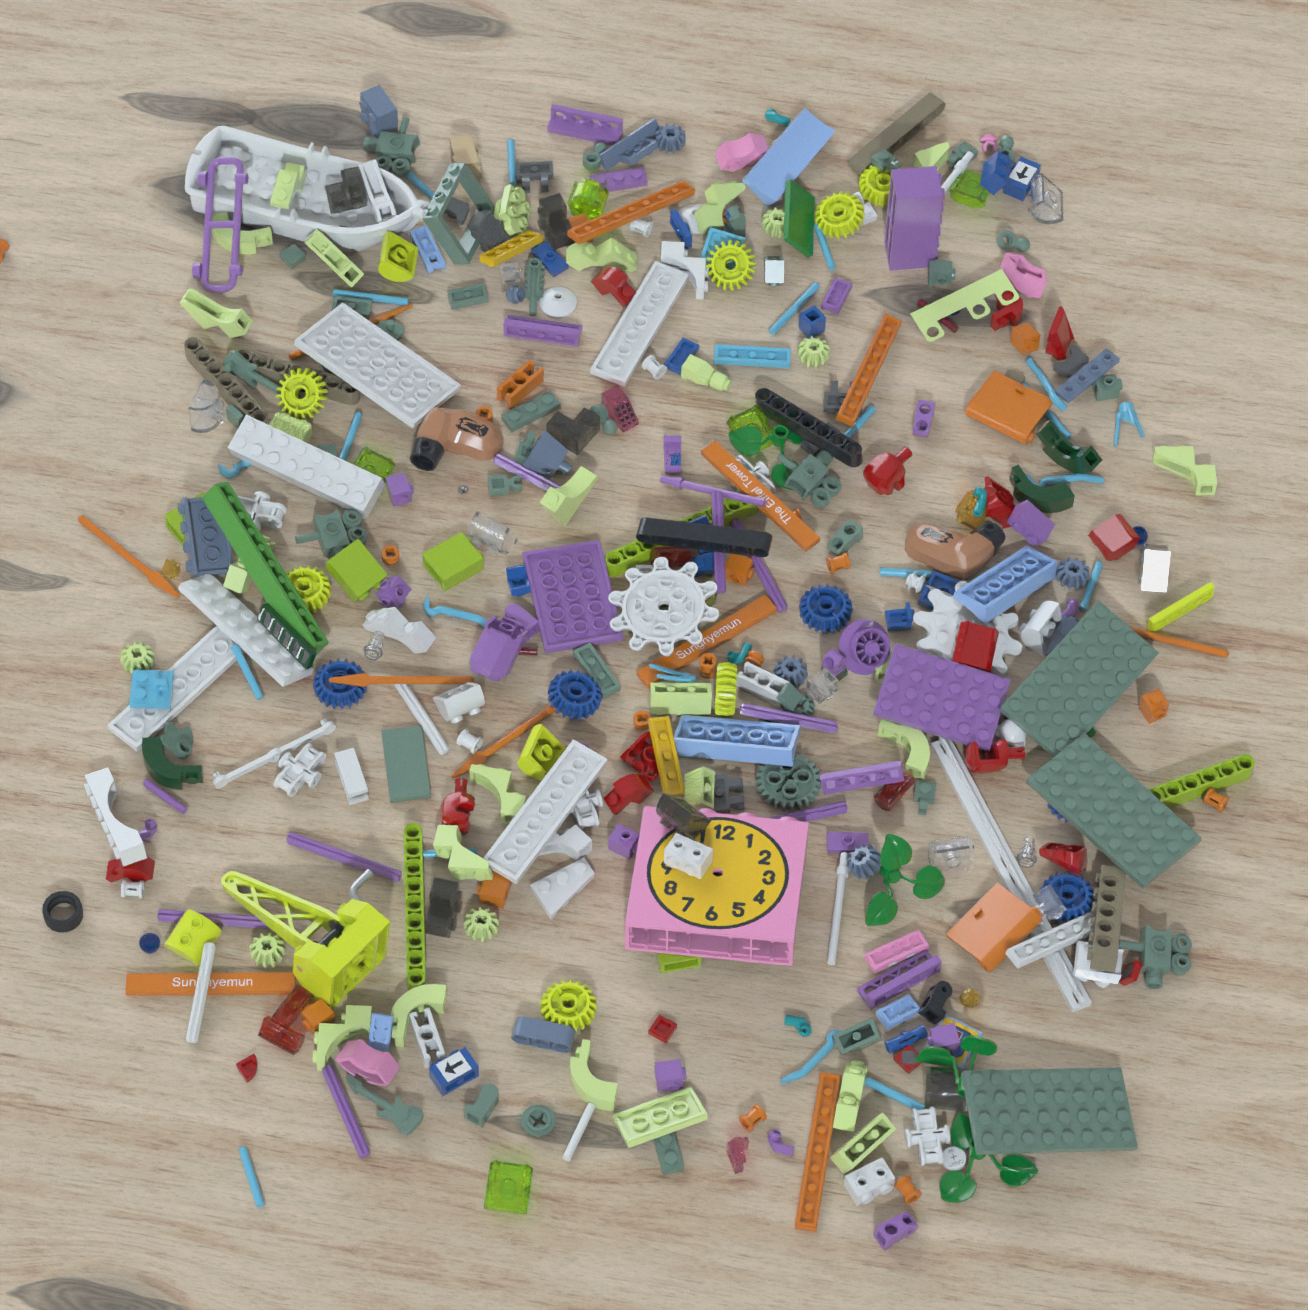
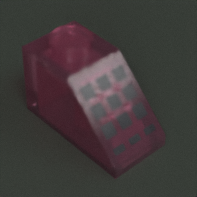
[601,385,639,433]

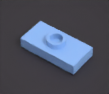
[875,994,920,1030]
[368,1013,394,1052]

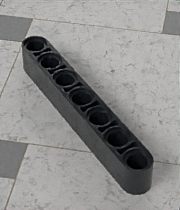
[755,388,863,468]
[636,517,773,558]

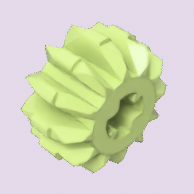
[762,207,784,239]
[798,336,830,368]
[120,641,155,674]
[463,906,499,943]
[250,932,285,968]

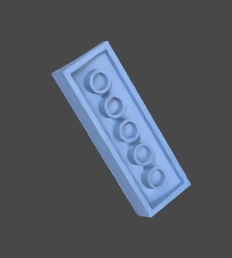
[742,108,836,207]
[954,546,1058,625]
[673,715,800,767]

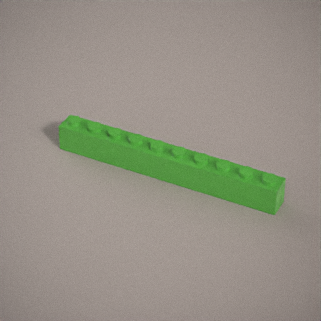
[202,482,329,655]

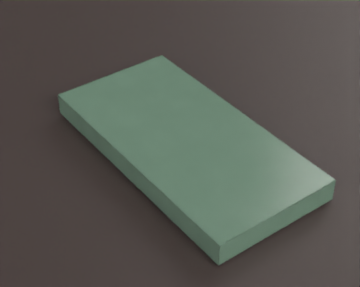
[381,726,431,803]

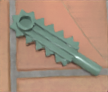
[524,258,545,316]

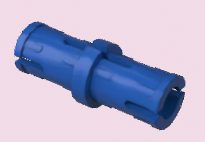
[884,1025,928,1054]

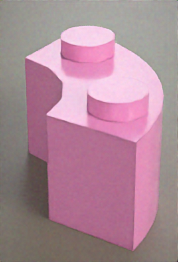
[715,132,769,172]
[999,253,1047,298]
[335,1039,400,1085]

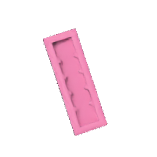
[864,929,929,974]

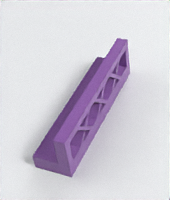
[548,104,623,145]
[503,315,582,347]
[820,760,904,795]
[857,949,942,1010]

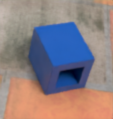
[798,305,826,339]

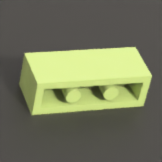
[649,682,712,715]
[830,1112,896,1174]

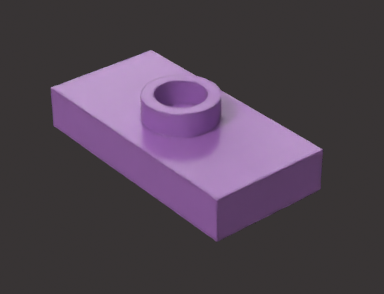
[821,277,853,314]
[827,832,869,854]

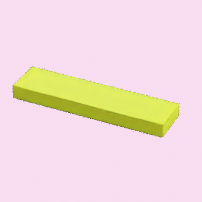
[1146,582,1215,632]

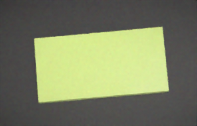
[612,1086,708,1148]

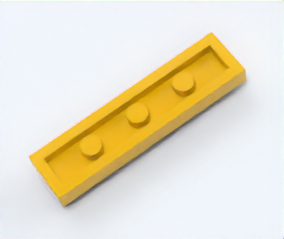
[479,230,543,267]
[648,716,685,798]

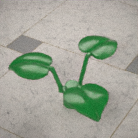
[728,425,804,490]
[865,834,945,926]
[915,1035,997,1098]
[939,1113,1038,1203]

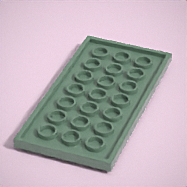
[999,600,1159,757]
[1026,733,1202,889]
[961,1067,1138,1155]

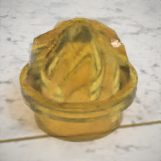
[161,559,181,578]
[960,986,982,1008]

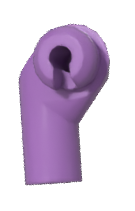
[1061,599,1080,618]
[768,1129,795,1157]

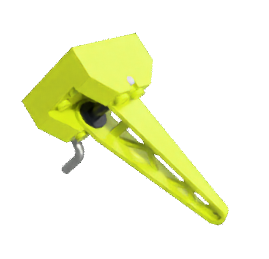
[221,869,390,1010]

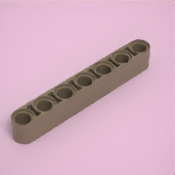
[848,93,946,175]
[184,337,269,425]
[238,349,360,405]

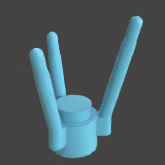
[1114,402,1145,446]
[649,664,695,683]

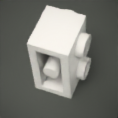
[664,833,713,879]
[844,1157,895,1206]

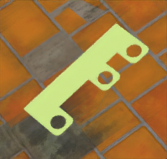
[910,269,1019,342]

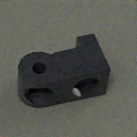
[918,981,952,1025]

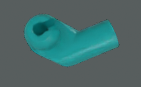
[765,109,791,127]
[973,486,987,517]
[726,642,752,664]
[784,1014,812,1037]

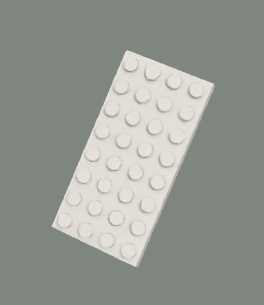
[294,302,461,429]

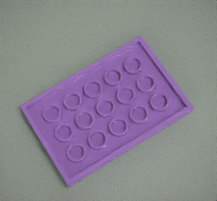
[522,540,623,654]
[873,643,1011,752]

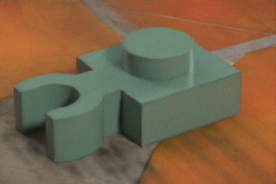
[487,475,522,497]

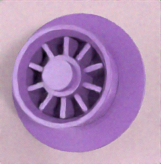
[838,619,891,675]

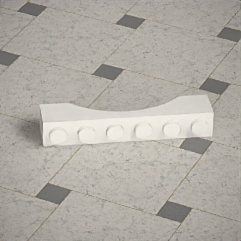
[83,768,147,866]

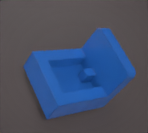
[692,552,714,578]
[506,565,531,596]
[884,602,915,631]

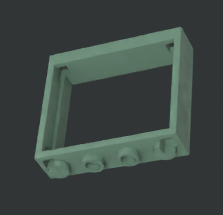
[422,162,495,265]

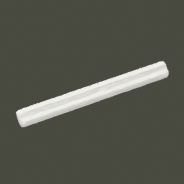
[394,684,449,755]
[186,942,216,1044]

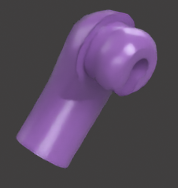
[138,818,157,841]

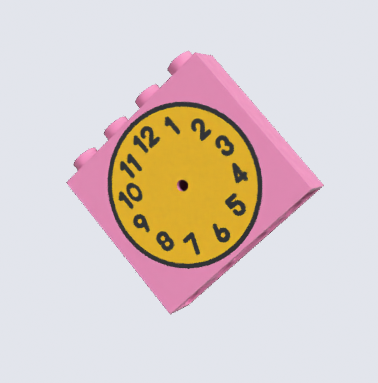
[625,804,809,966]

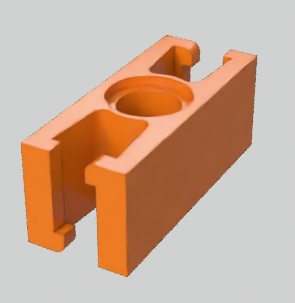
[497,359,544,409]

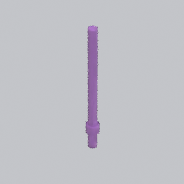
[660,475,767,507]

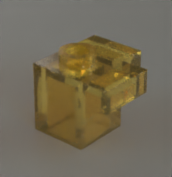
[955,490,986,530]

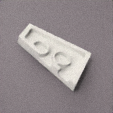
[530,858,595,920]

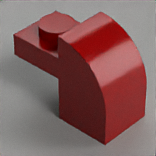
[590,267,636,306]
[990,290,1023,331]
[603,774,654,815]
[106,856,155,883]

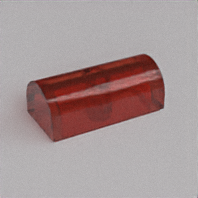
[650,547,692,567]
[874,772,915,811]
[272,984,315,1030]
[258,1016,305,1055]

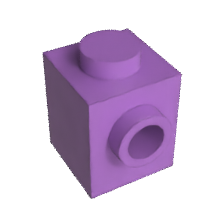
[386,472,414,507]
[608,823,640,860]
[927,1023,960,1052]
[655,1059,687,1091]

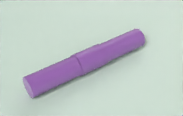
[143,779,188,814]

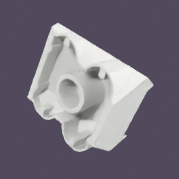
[1073,940,1124,988]

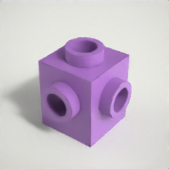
[375,576,412,608]

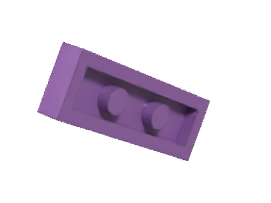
[589,167,647,194]

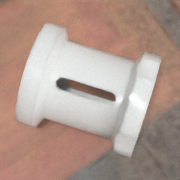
[629,219,653,238]
[642,355,667,380]
[456,729,483,754]
[121,879,145,899]

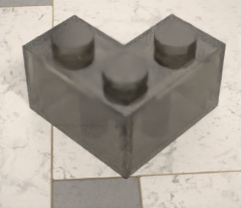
[324,166,367,214]
[537,193,574,250]
[546,407,600,455]
[1138,544,1170,591]
[425,877,463,938]

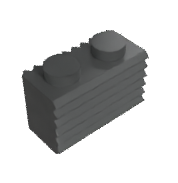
[467,210,509,252]

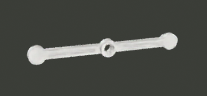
[213,718,336,789]

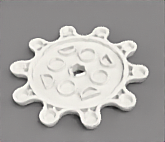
[608,557,719,657]
[913,581,1022,677]

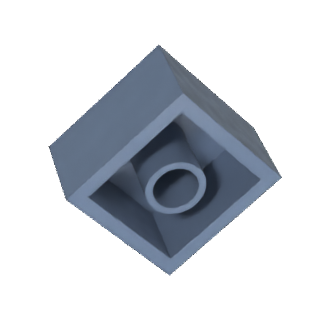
[359,85,398,138]

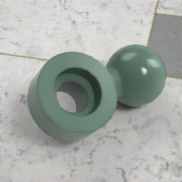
[999,135,1014,164]
[583,143,608,170]
[996,230,1030,252]
[589,404,618,435]

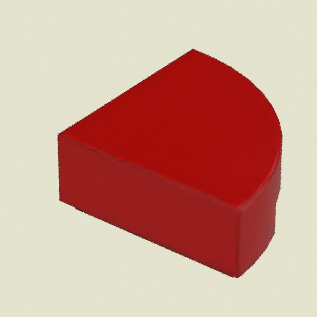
[236,1054,258,1083]

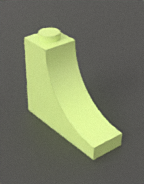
[540,466,598,526]

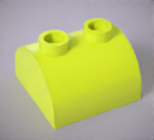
[378,231,418,282]
[517,724,566,781]
[164,909,222,967]

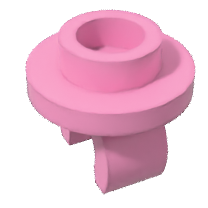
[980,134,998,152]

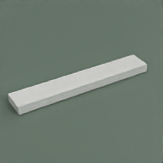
[1005,911,1095,969]

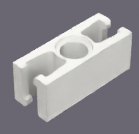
[736,661,791,708]
[334,748,369,805]
[409,1008,445,1068]

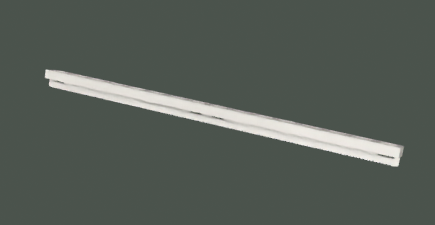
[931,736,1091,1013]

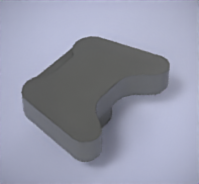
[444,197,470,225]
[1053,345,1089,378]

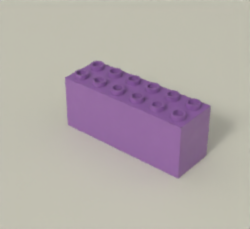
[884,166,945,271]

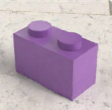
[1007,500,1055,547]

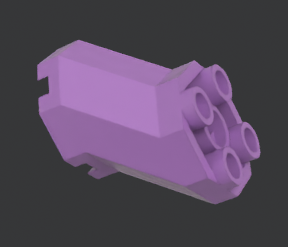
[469,616,528,681]

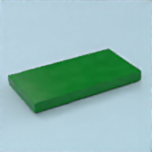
[783,179,815,258]

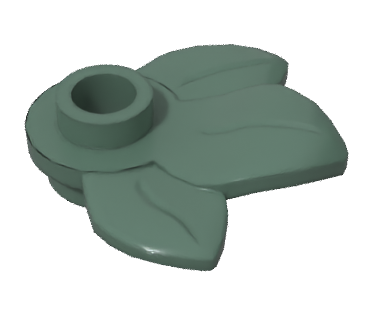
[160,721,193,759]

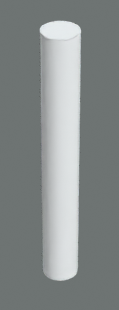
[562,1103,596,1161]

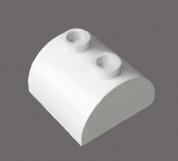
[1019,601,1062,657]
[433,682,485,723]

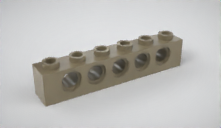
[1087,865,1126,972]

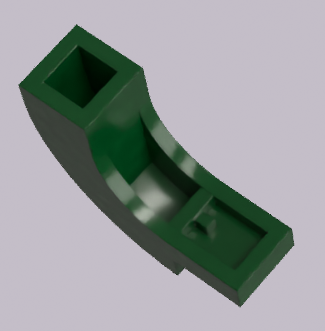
[1035,420,1102,474]
[1009,465,1075,513]
[142,738,204,790]

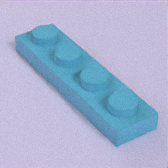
[714,344,791,368]

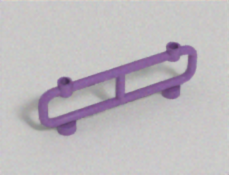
[192,157,249,292]

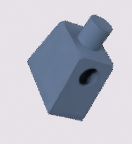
[523,430,572,478]

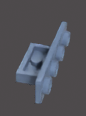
[599,118,659,170]
[1055,349,1120,403]

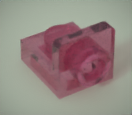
[726,1137,749,1174]

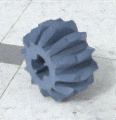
[655,123,686,154]
[1056,557,1090,590]
[774,655,808,688]
[846,844,881,880]

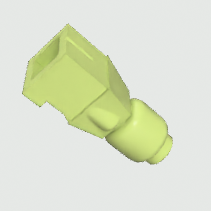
[681,354,732,391]

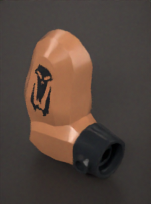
[410,407,504,471]
[904,520,1006,580]

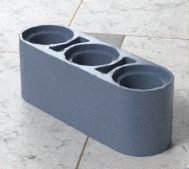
[511,1016,576,1053]

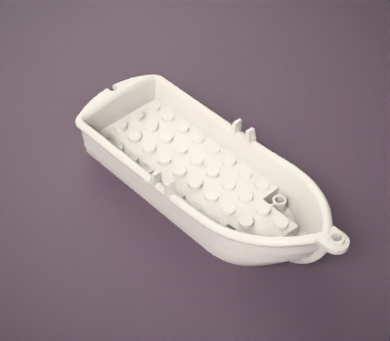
[185,126,431,252]

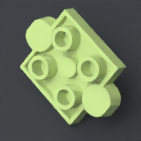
[493,184,531,236]

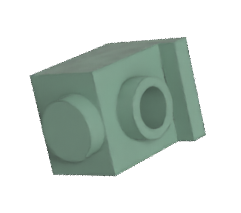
[928,260,956,287]
[1092,374,1123,401]

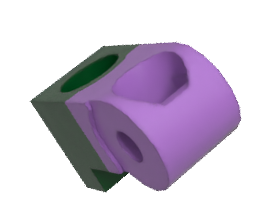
[821,649,848,686]

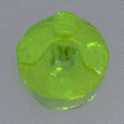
[567,178,609,220]

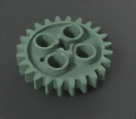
[755,753,821,812]

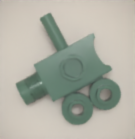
[363,117,421,177]
[776,450,842,508]
[295,509,368,558]
[1119,925,1192,989]

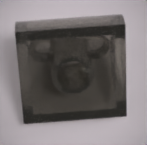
[656,793,712,839]
[924,1066,969,1111]

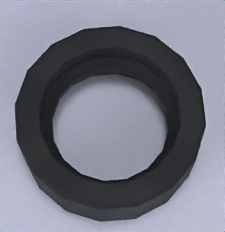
[42,891,83,933]

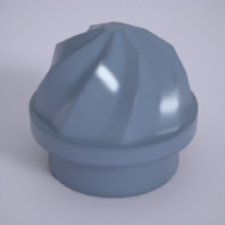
[505,285,525,304]

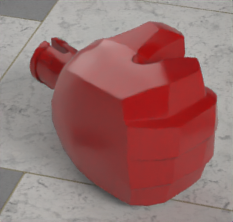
[863,446,913,495]
[965,738,1026,774]
[440,778,476,836]

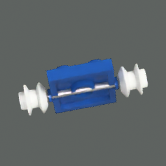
[905,571,960,610]

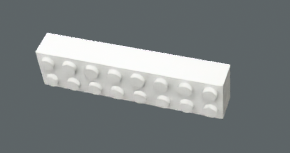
[228,415,385,519]

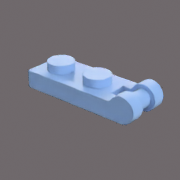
[410,225,446,274]

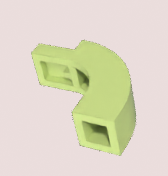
[211,212,273,255]
[304,229,364,288]
[878,719,930,781]
[390,984,447,1047]
[570,1039,618,1112]

